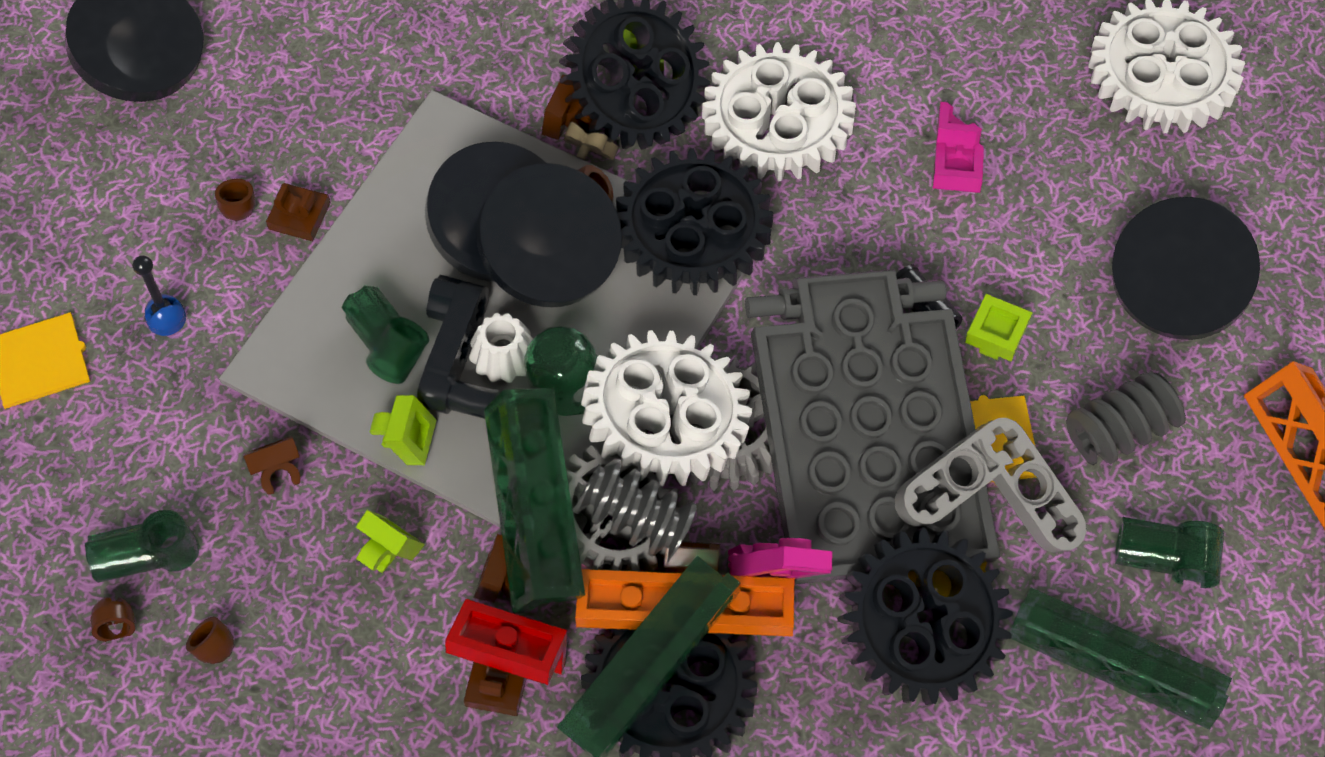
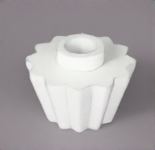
[469,313,538,383]

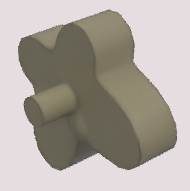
[563,122,619,161]

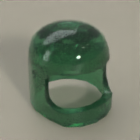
[524,326,598,416]

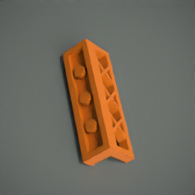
[1243,361,1325,530]
[575,569,795,637]

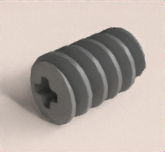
[1066,372,1186,465]
[573,458,696,563]

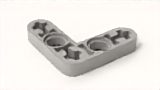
[895,418,1087,553]

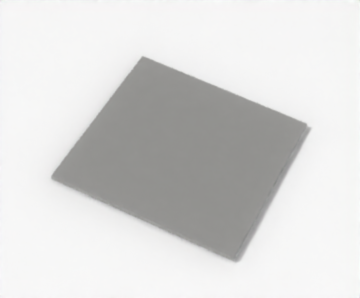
[219,90,753,561]

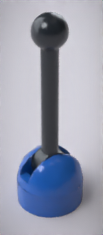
[132,255,186,336]

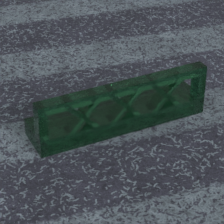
[484,388,585,614]
[557,556,741,757]
[1010,587,1232,730]

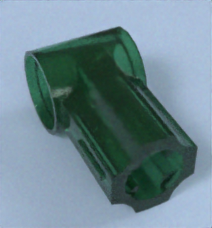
[341,285,429,384]
[85,510,200,583]
[1115,517,1224,589]

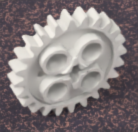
[1088,0,1245,133]
[702,42,856,181]
[581,330,752,486]

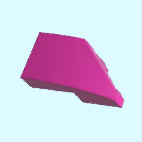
[933,102,984,193]

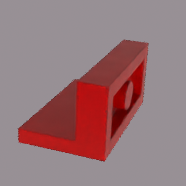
[445,599,567,685]

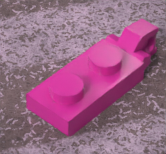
[728,538,833,579]

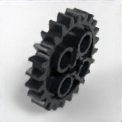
[559,0,710,150]
[616,148,773,295]
[837,528,1013,705]
[581,629,757,757]

